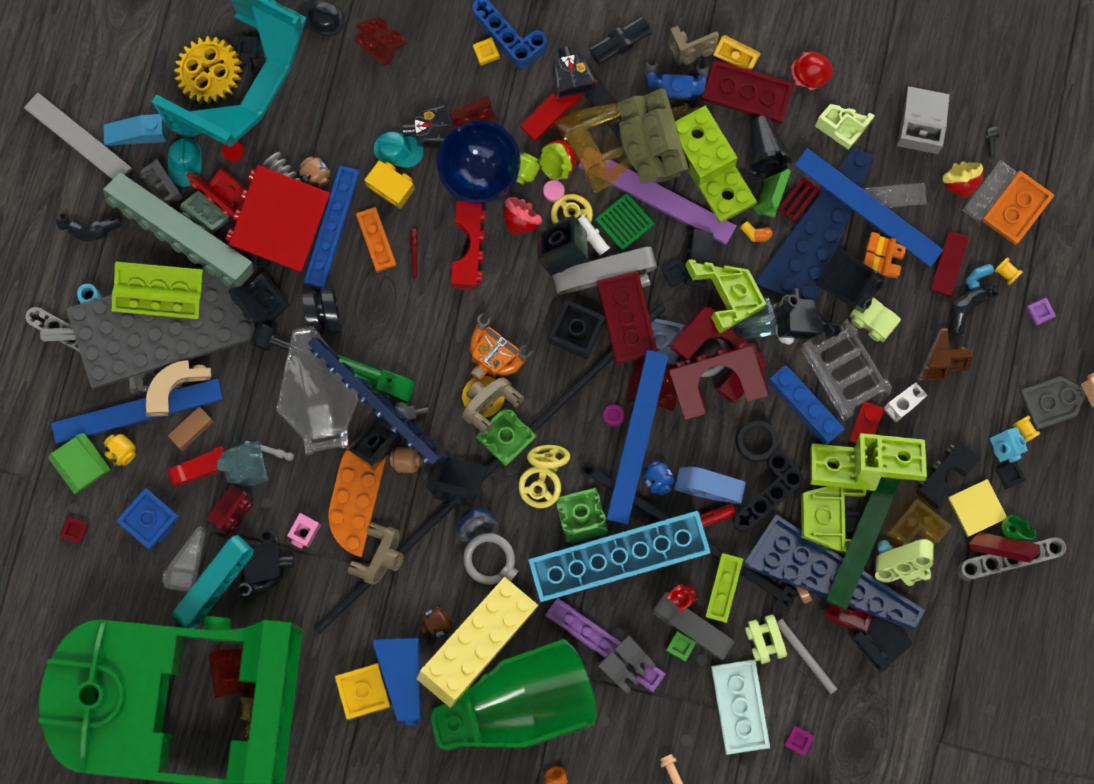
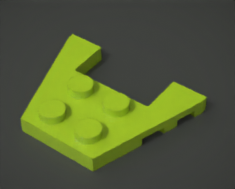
[685,260,766,333]
[801,486,866,554]

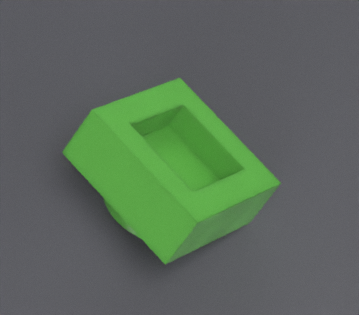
[666,631,696,662]

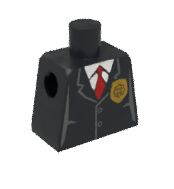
[552,47,596,99]
[402,104,451,149]

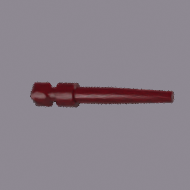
[410,228,418,278]

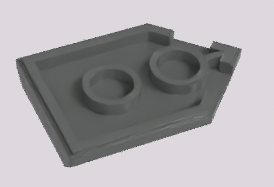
[1020,376,1086,430]

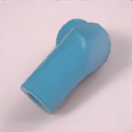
[966,264,994,290]

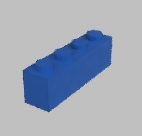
[767,365,845,445]

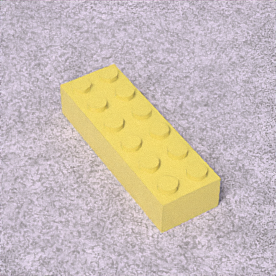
[417,577,538,708]

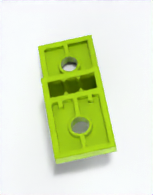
[675,106,757,224]
[810,433,927,491]

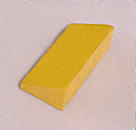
[713,35,761,71]

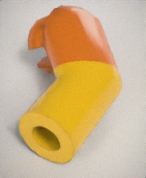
[740,221,773,242]

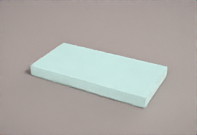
[711,660,770,755]

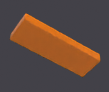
[356,207,397,273]

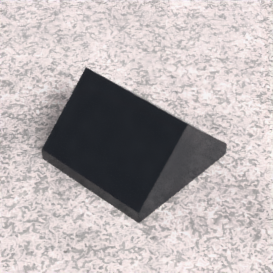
[348,417,402,471]

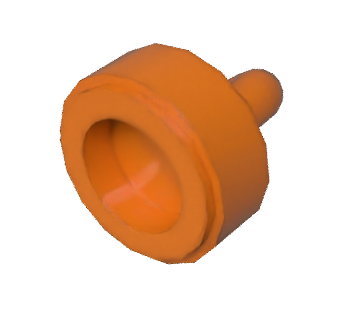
[544,767,568,784]

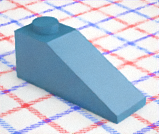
[104,114,167,146]

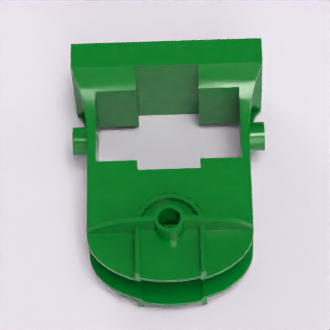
[38,616,303,784]

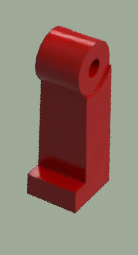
[167,446,232,487]

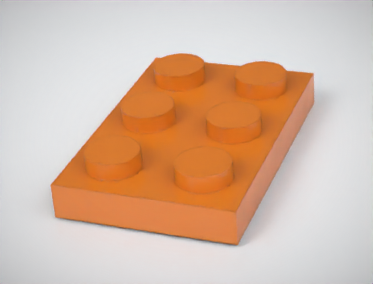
[982,170,1055,245]

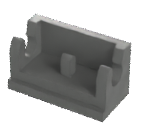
[140,159,183,207]

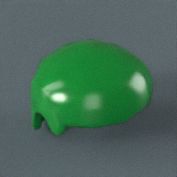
[1001,514,1037,542]

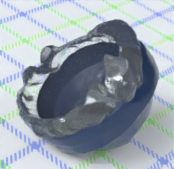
[456,507,499,544]

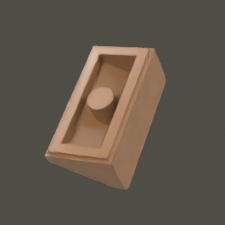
[167,406,214,451]

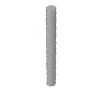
[777,619,837,694]

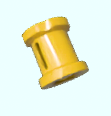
[994,257,1023,285]
[1012,416,1040,442]

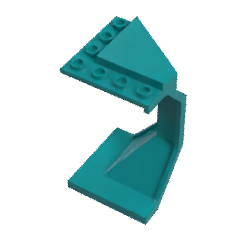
[152,0,306,147]

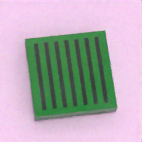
[595,193,655,252]

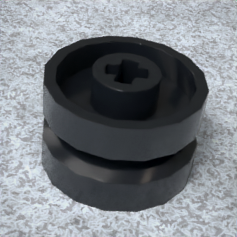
[302,287,342,338]

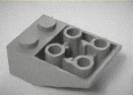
[897,86,949,154]

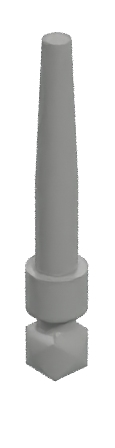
[245,441,294,461]

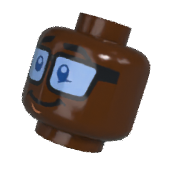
[419,607,453,639]

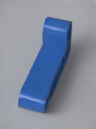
[473,0,547,68]

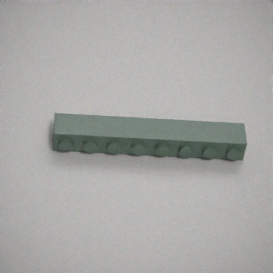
[103,172,253,287]

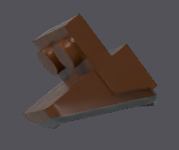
[917,328,973,381]

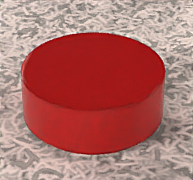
[222,141,244,163]

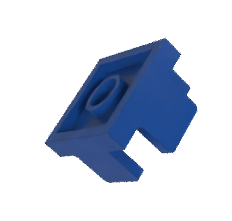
[117,488,179,550]

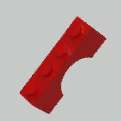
[451,201,486,290]

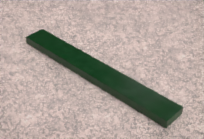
[825,455,908,611]

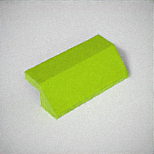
[112,262,203,319]

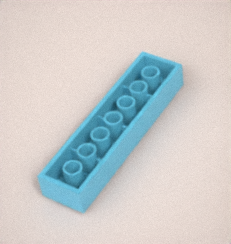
[529,511,710,602]

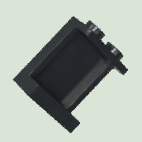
[816,248,886,313]

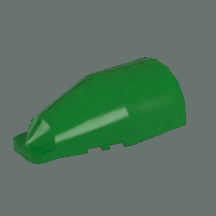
[431,639,597,751]

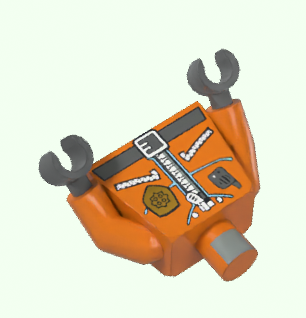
[470,313,534,381]

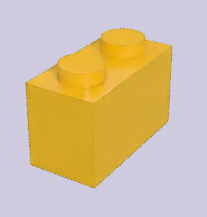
[364,160,415,209]

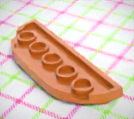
[328,439,388,558]

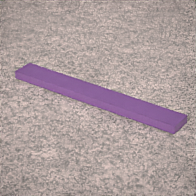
[578,148,736,245]

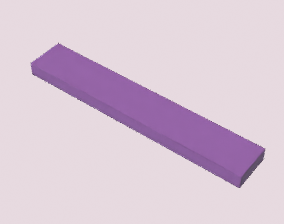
[545,598,665,692]

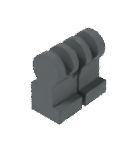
[598,636,656,694]

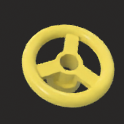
[551,194,593,224]
[527,445,570,472]
[519,467,561,508]

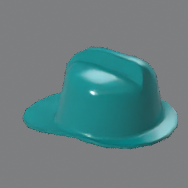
[374,132,423,168]
[168,138,202,187]

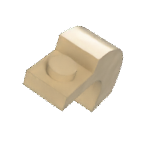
[146,360,211,417]

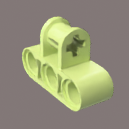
[875,539,934,586]

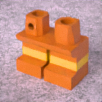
[862,232,906,280]

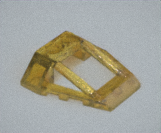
[555,103,631,193]

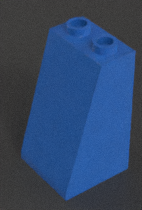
[373,638,423,726]

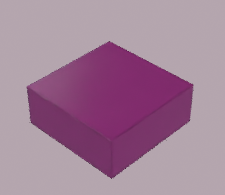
[784,726,815,756]

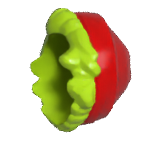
[539,140,576,180]

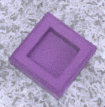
[1026,298,1056,327]

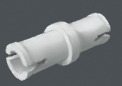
[577,215,610,256]

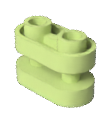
[745,614,787,664]

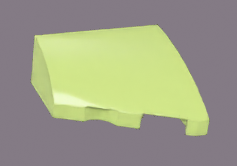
[815,104,874,150]

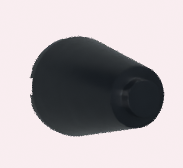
[749,116,792,176]

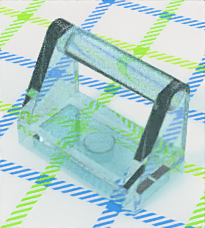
[732,297,776,339]

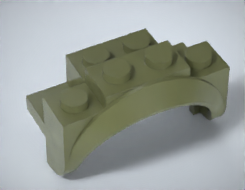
[618,88,689,184]

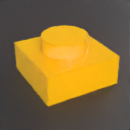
[473,37,500,66]

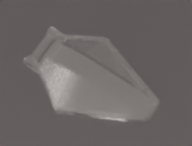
[276,326,359,455]

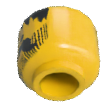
[103,434,136,466]

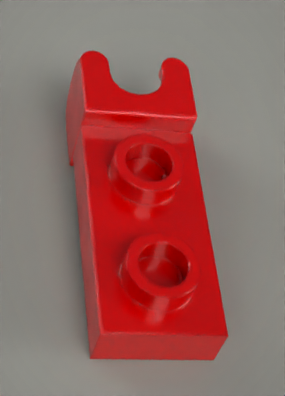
[666,583,698,613]

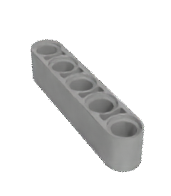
[552,247,658,295]
[957,538,1066,581]

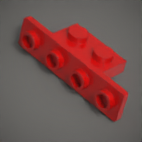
[186,169,246,217]

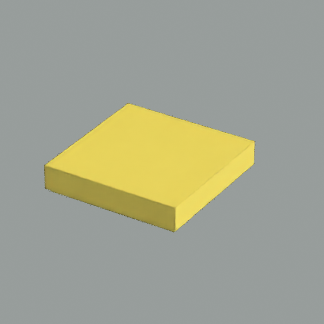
[948,479,1007,537]

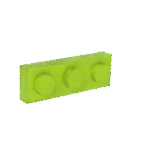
[706,553,743,623]

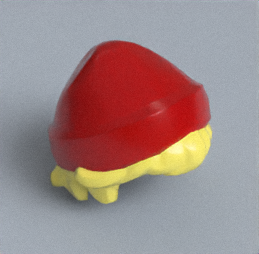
[943,161,983,198]

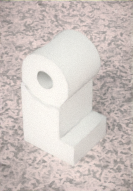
[884,382,928,423]

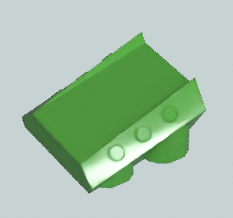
[753,169,791,218]
[476,407,537,466]
[48,433,111,494]
[556,488,608,545]

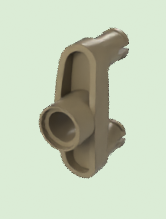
[462,378,524,435]
[348,522,403,585]

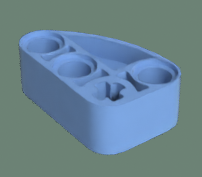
[675,467,746,504]

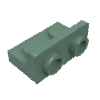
[179,190,230,235]

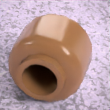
[390,445,423,473]

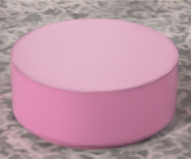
[543,180,564,202]

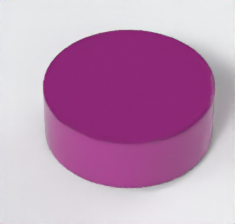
[603,405,624,427]

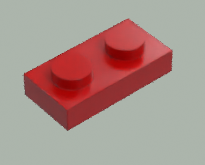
[848,401,884,445]

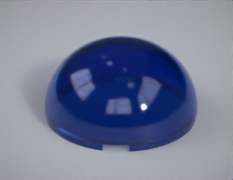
[437,120,521,204]

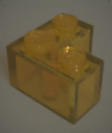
[886,498,952,547]

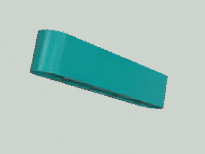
[172,535,254,629]

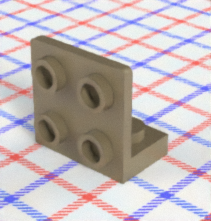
[668,26,719,66]

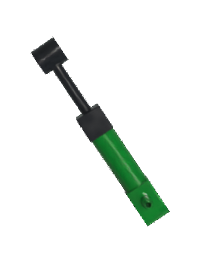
[250,323,416,403]

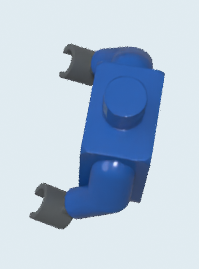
[644,62,709,100]

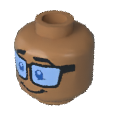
[299,157,330,188]

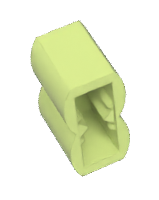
[850,297,901,342]

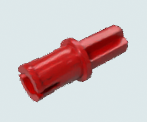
[700,503,736,528]

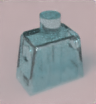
[217,441,268,486]

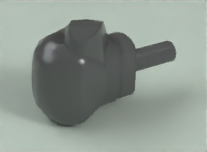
[395,401,428,423]

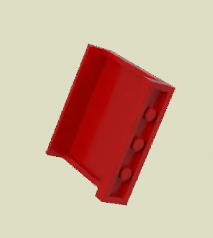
[225,165,330,274]

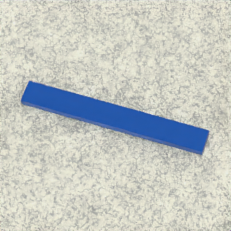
[794,148,943,267]
[607,350,669,524]
[51,379,224,445]

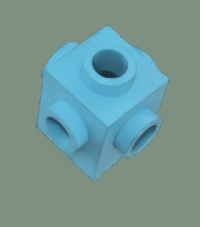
[989,427,1028,463]

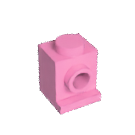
[287,513,322,549]

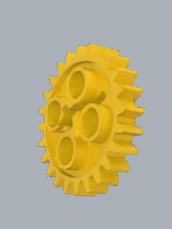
[174,36,242,105]

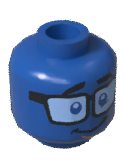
[643,462,675,495]

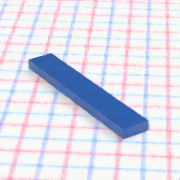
[303,165,360,289]

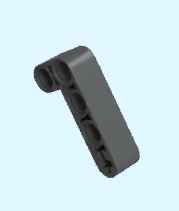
[652,592,735,661]

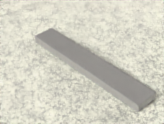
[24,93,133,180]

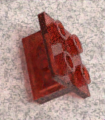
[354,18,407,66]
[208,648,252,698]

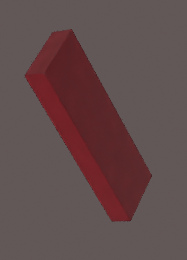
[930,231,969,297]
[969,532,1040,563]

